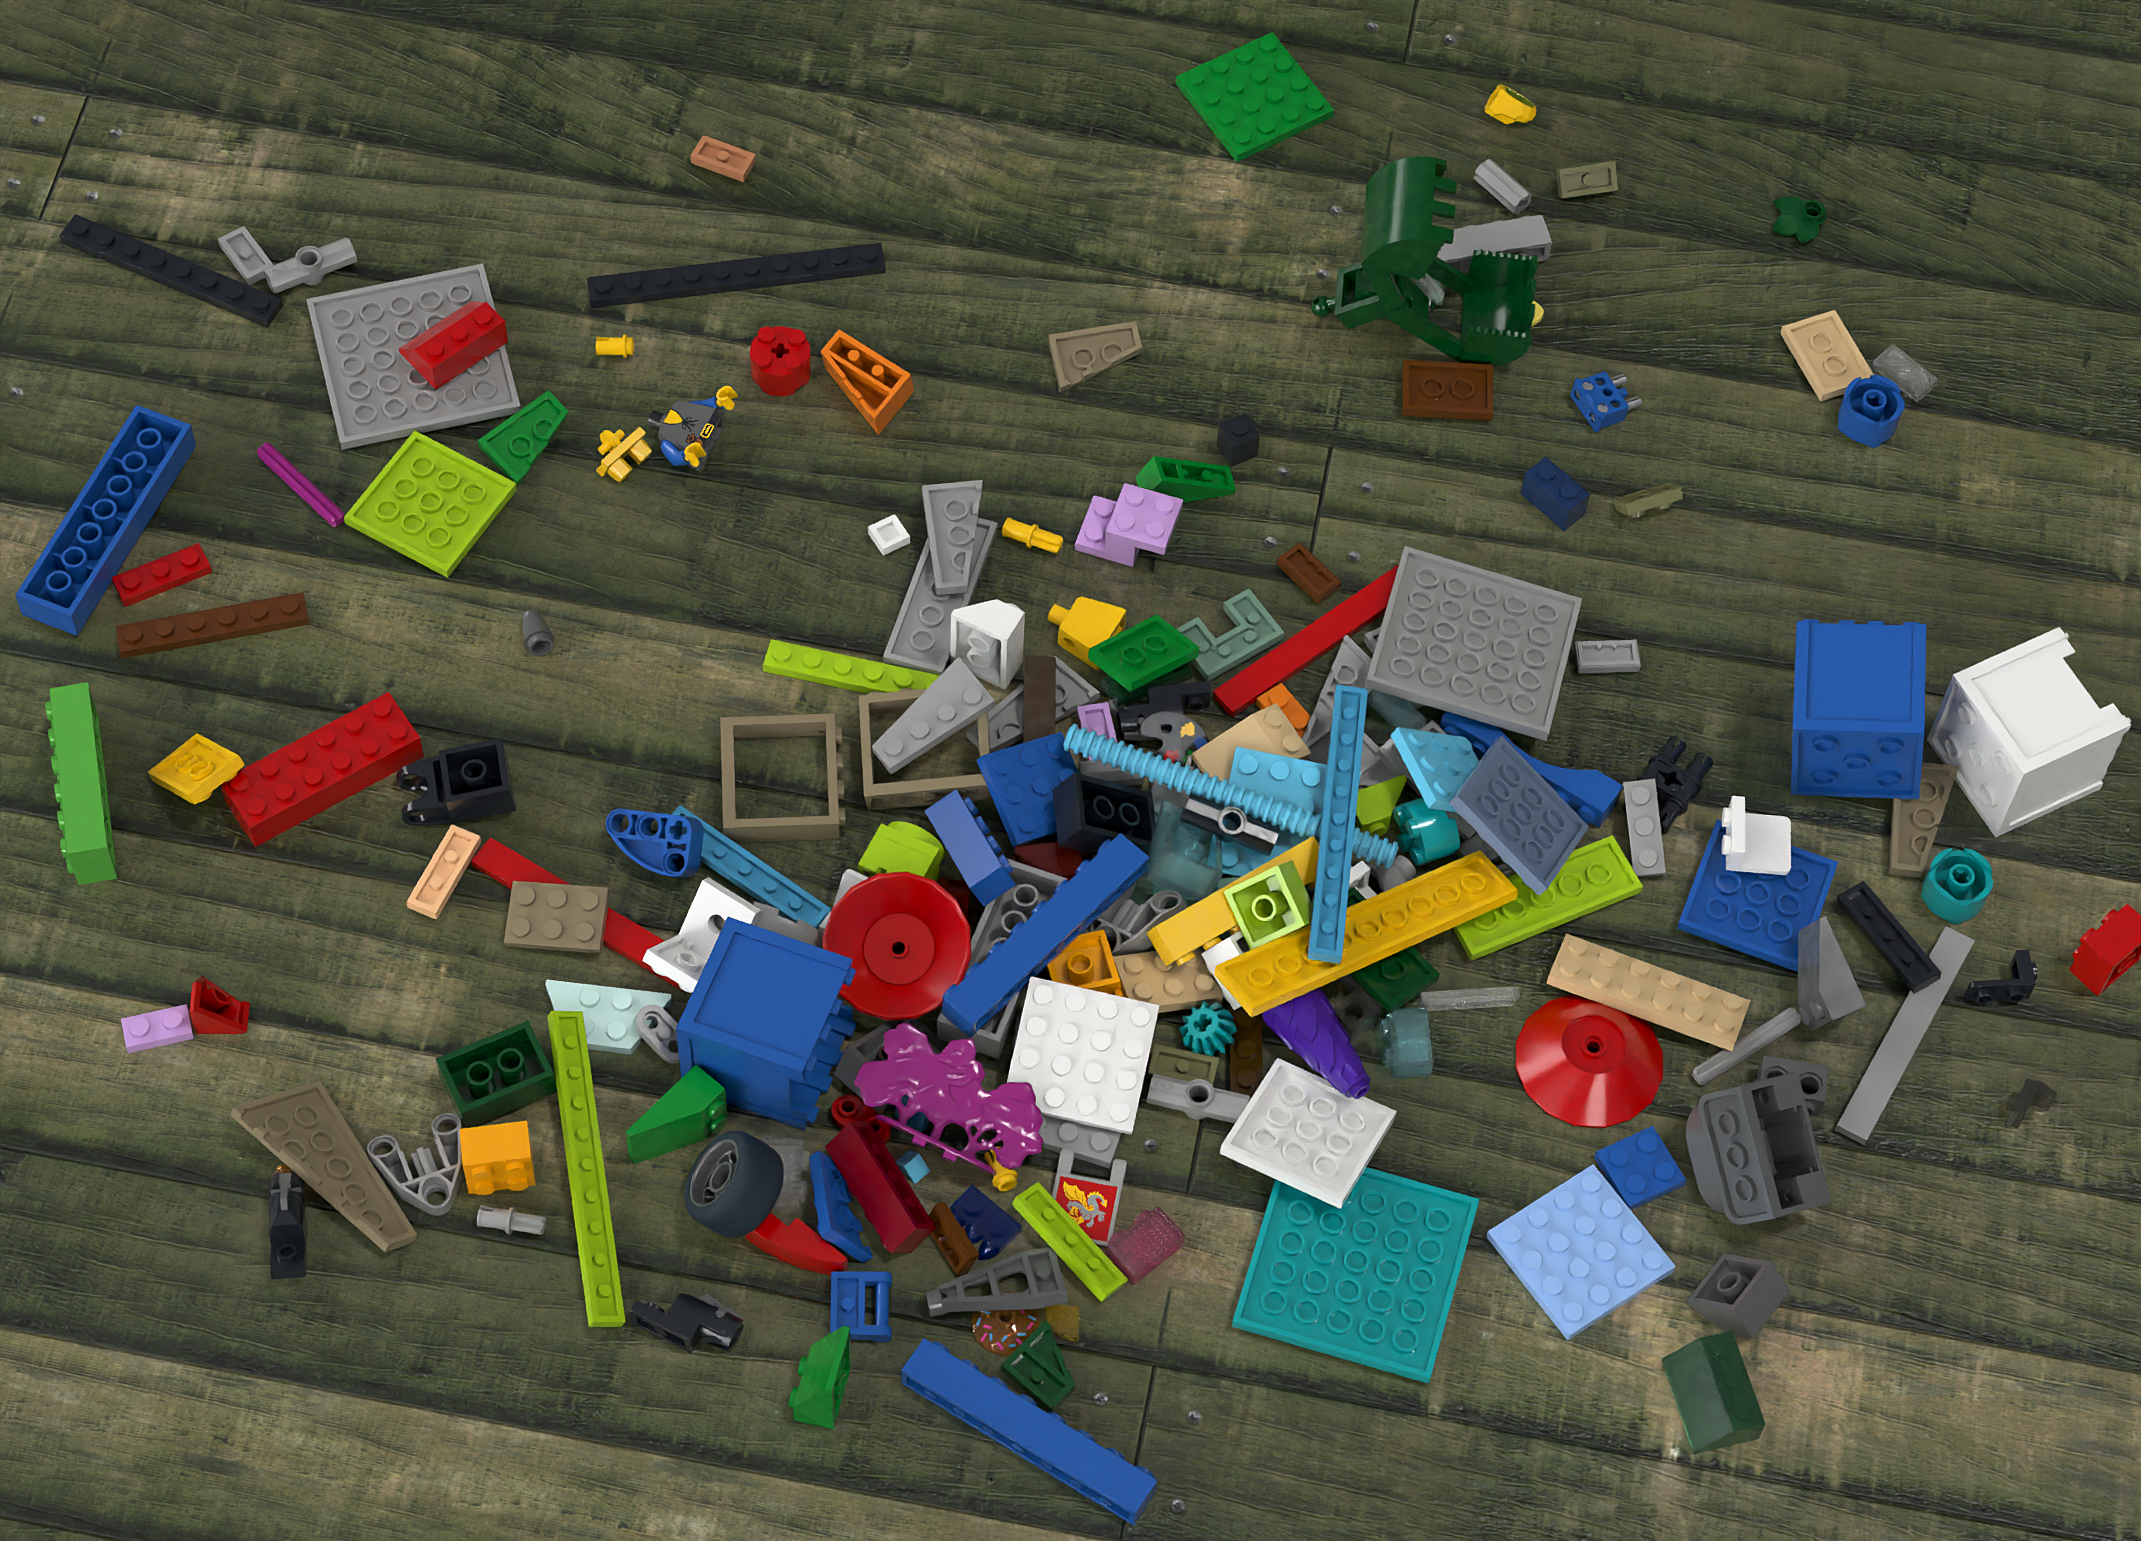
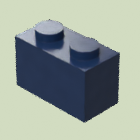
[1520,457,1590,531]

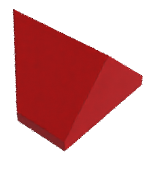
[189,975,250,1034]

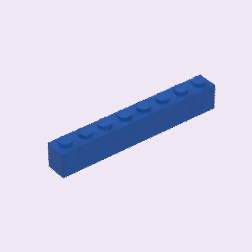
[941,833,1150,1038]
[901,1338,1157,1526]

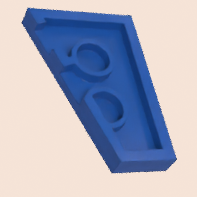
[809,1151,873,1264]

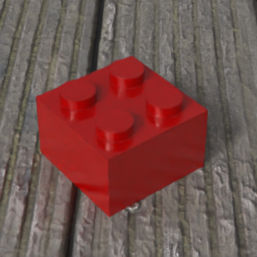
[2069,903,2141,997]

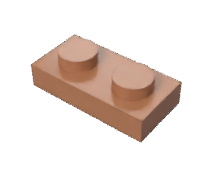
[690,135,756,182]

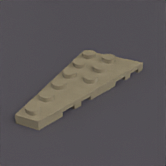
[230,1080,417,1252]

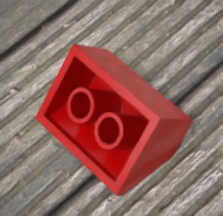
[399,301,508,390]

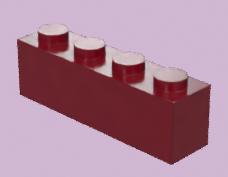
[825,1122,936,1254]

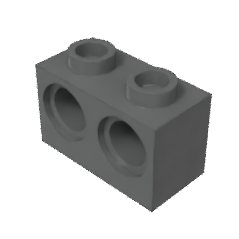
[1756,1055,1829,1116]

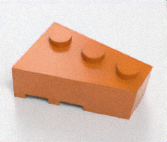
[821,330,914,436]

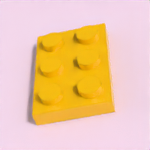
[147,733,245,805]

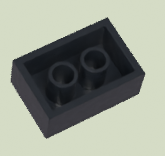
[1052,772,1159,856]

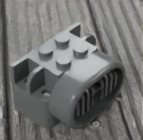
[1686,1071,1831,1225]

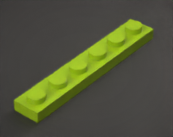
[763,639,940,694]

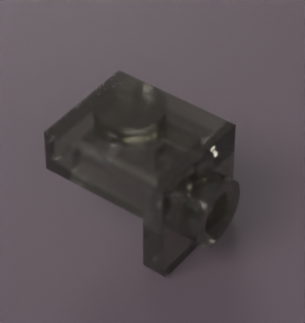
[2005,1078,2057,1129]

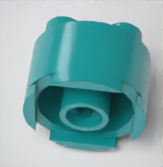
[1393,797,1460,866]
[1921,848,1993,925]

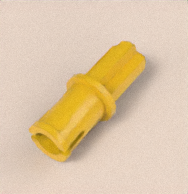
[1002,517,1064,554]

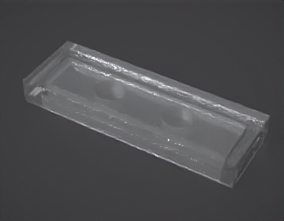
[1417,986,1519,1011]

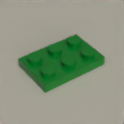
[1088,614,1200,692]

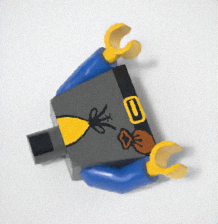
[648,386,738,471]

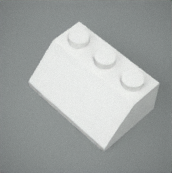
[950,599,1025,690]

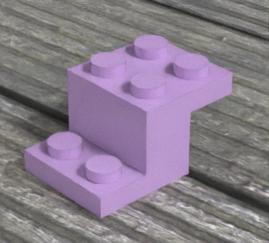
[1075,483,1183,567]

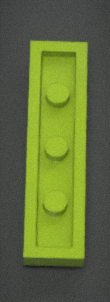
[1012,1182,1128,1303]

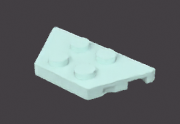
[546,980,672,1055]

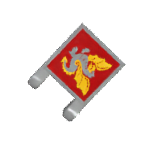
[1052,1149,1127,1249]

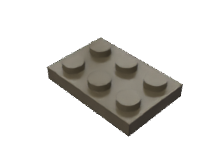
[504,881,611,954]

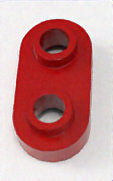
[832,1094,891,1145]

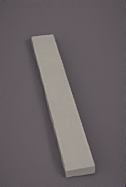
[1835,926,1975,1146]

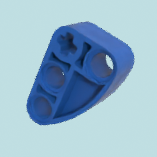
[605,809,704,878]

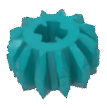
[1179,1001,1237,1057]

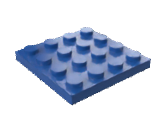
[1677,819,1838,972]

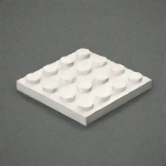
[1007,977,1160,1135]
[1220,1058,1397,1209]

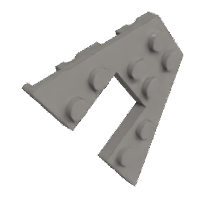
[1302,635,1446,790]

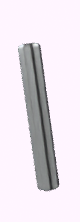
[1692,1008,1801,1085]

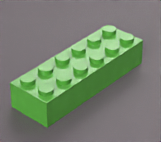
[45,682,118,885]

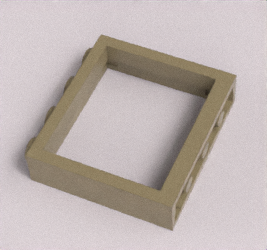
[858,683,992,811]
[720,713,845,843]

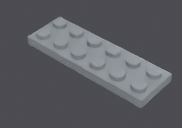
[883,518,998,675]

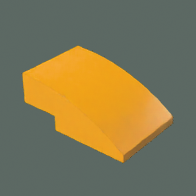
[1046,929,1123,997]

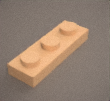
[407,825,481,920]

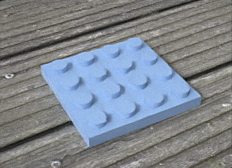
[1486,1164,1676,1341]

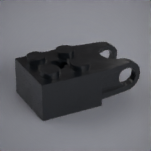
[396,738,516,826]

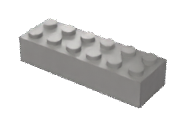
[937,859,1067,1059]

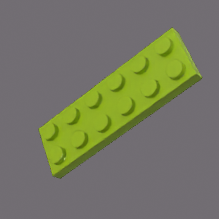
[1453,835,1643,961]

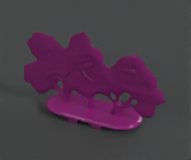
[854,1023,1044,1176]

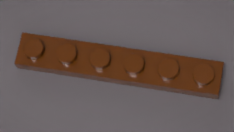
[116,592,310,659]

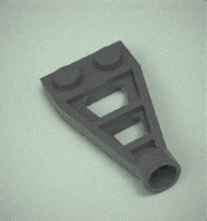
[925,1246,1068,1317]

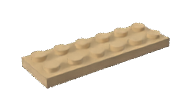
[1546,933,1751,1051]

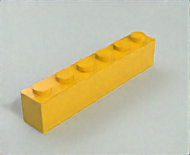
[1146,836,1319,966]

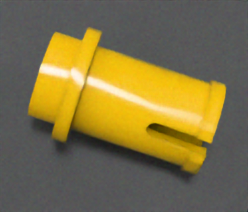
[596,334,634,358]
[984,1147,1018,1192]

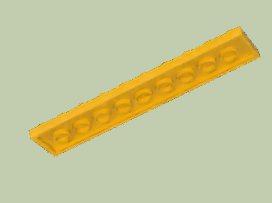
[1214,850,1518,1018]

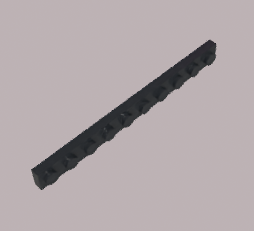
[587,243,886,308]

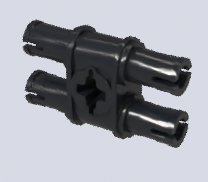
[1622,736,1714,835]

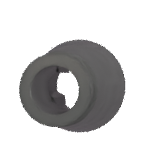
[521,610,555,656]

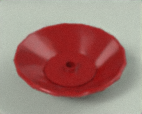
[822,871,972,1021]
[1516,994,1663,1128]

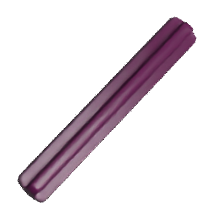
[257,442,345,527]

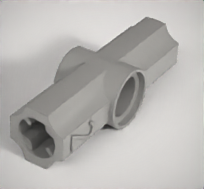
[263,237,357,294]
[1147,1073,1250,1124]

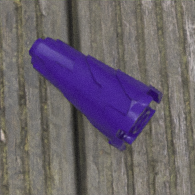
[1263,987,1371,1099]

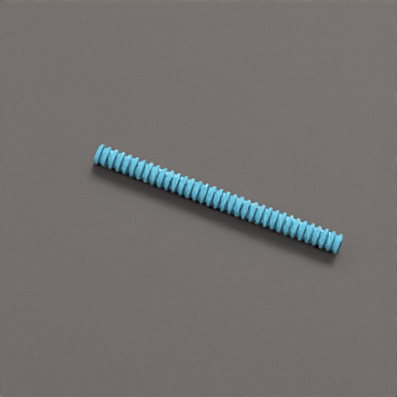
[1063,723,1399,869]

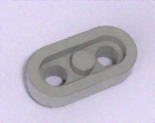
[634,1005,680,1064]

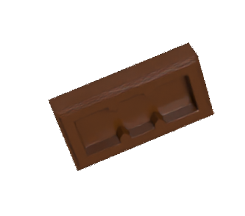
[1276,542,1341,604]
[929,1201,979,1277]

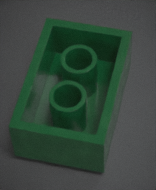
[436,1020,557,1128]

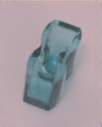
[1380,1008,1433,1078]

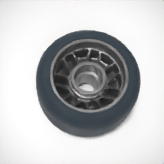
[684,1131,784,1238]

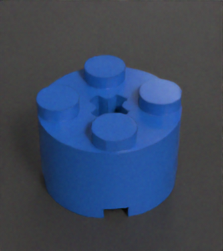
[1838,375,1905,448]

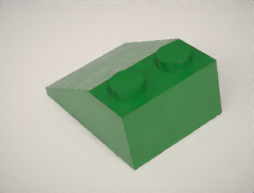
[626,1065,728,1164]
[788,1326,851,1430]

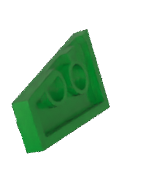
[478,390,568,488]

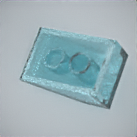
[1147,799,1223,901]

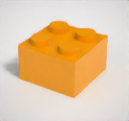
[459,1121,536,1195]

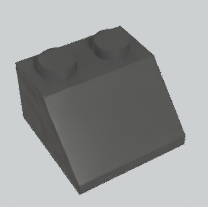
[1686,1253,1790,1339]

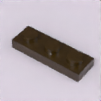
[1229,1006,1263,1100]

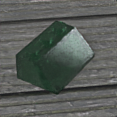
[1662,1330,1765,1454]

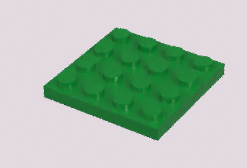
[1175,32,1334,162]

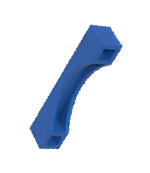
[1440,711,1623,828]

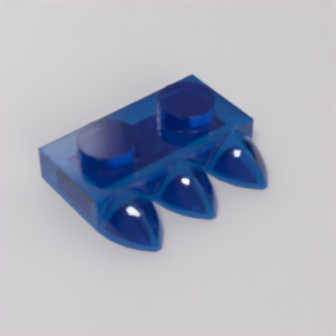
[950,1184,1022,1261]

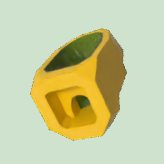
[1485,84,1536,125]

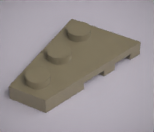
[1048,321,1142,393]

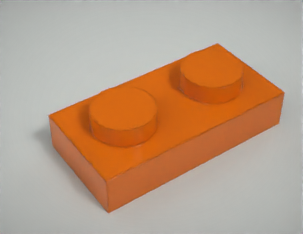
[1256,683,1311,739]

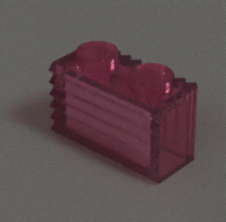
[1107,1206,1185,1286]

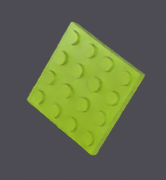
[344,430,517,578]

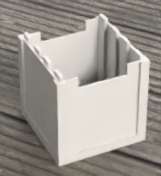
[1927,627,2131,837]

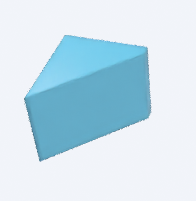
[895,1150,930,1184]

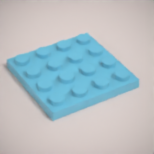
[1210,747,1361,893]

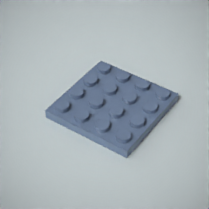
[1449,736,1589,896]

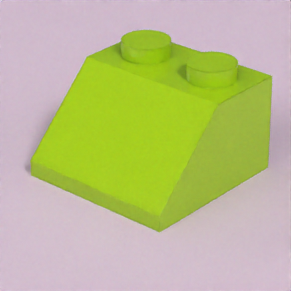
[1224,860,1313,950]

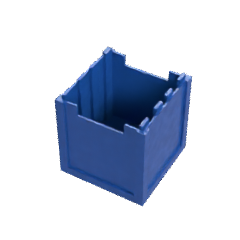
[1791,619,1926,799]
[676,916,858,1130]

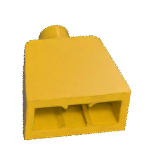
[1047,596,1127,670]

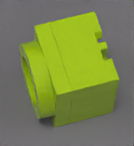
[858,821,945,882]

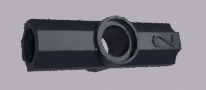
[1180,793,1280,856]

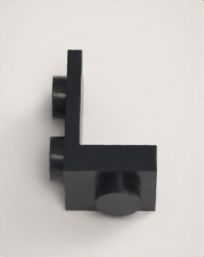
[1964,950,2037,1004]

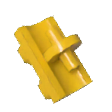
[596,427,652,483]

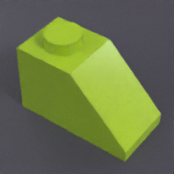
[1354,775,1407,837]

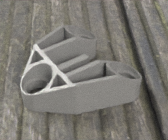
[1090,882,1187,956]
[367,1113,465,1216]

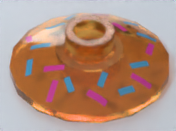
[972,1292,1039,1355]

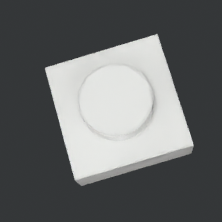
[868,514,910,556]

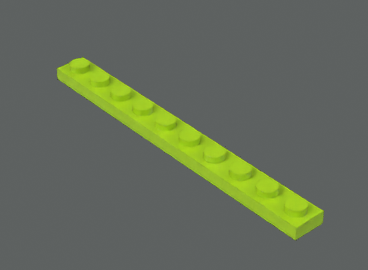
[547,1010,626,1327]

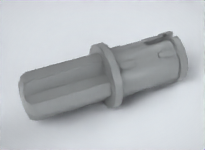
[477,1205,546,1235]

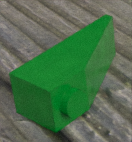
[1135,456,1237,503]

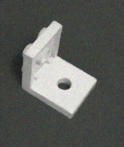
[642,877,762,993]

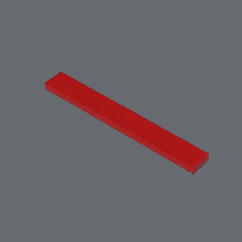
[1212,564,1399,718]
[471,837,684,992]

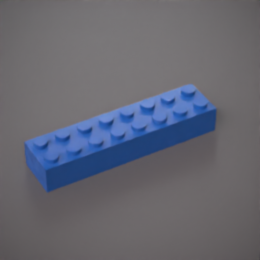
[15,405,196,636]

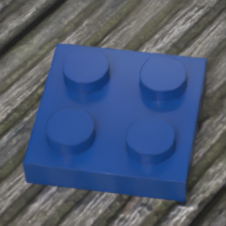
[1594,1126,1686,1210]

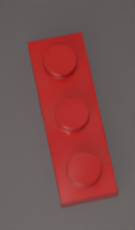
[111,543,212,607]

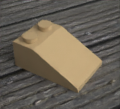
[1191,703,1311,783]

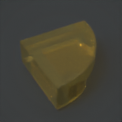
[1045,1305,1079,1342]

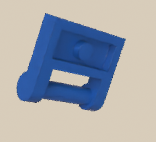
[830,1272,892,1343]

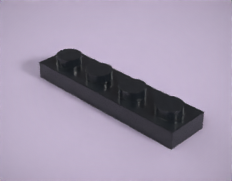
[1837,881,1941,994]

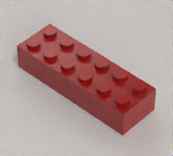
[220,692,424,847]

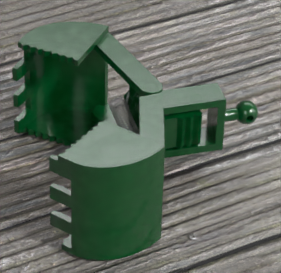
[1311,156,1538,367]

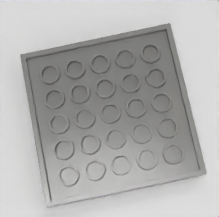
[306,263,521,450]
[1364,546,1582,741]

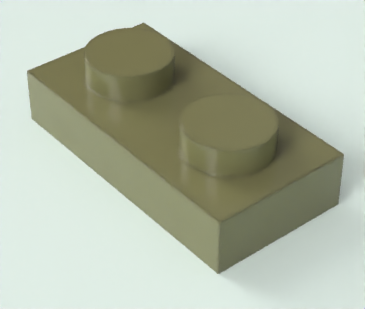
[1556,160,1618,198]
[1614,482,1683,517]
[1147,1044,1219,1087]

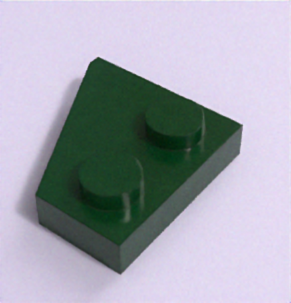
[1001,1320,1075,1412]

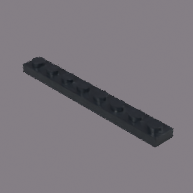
[59,214,283,328]

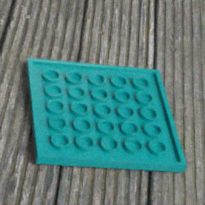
[1232,1167,1479,1384]

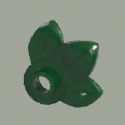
[1772,196,1827,243]

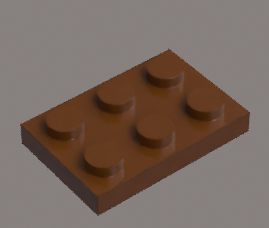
[1402,360,1493,421]

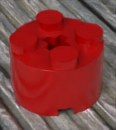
[750,326,811,396]

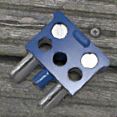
[1570,371,1642,432]

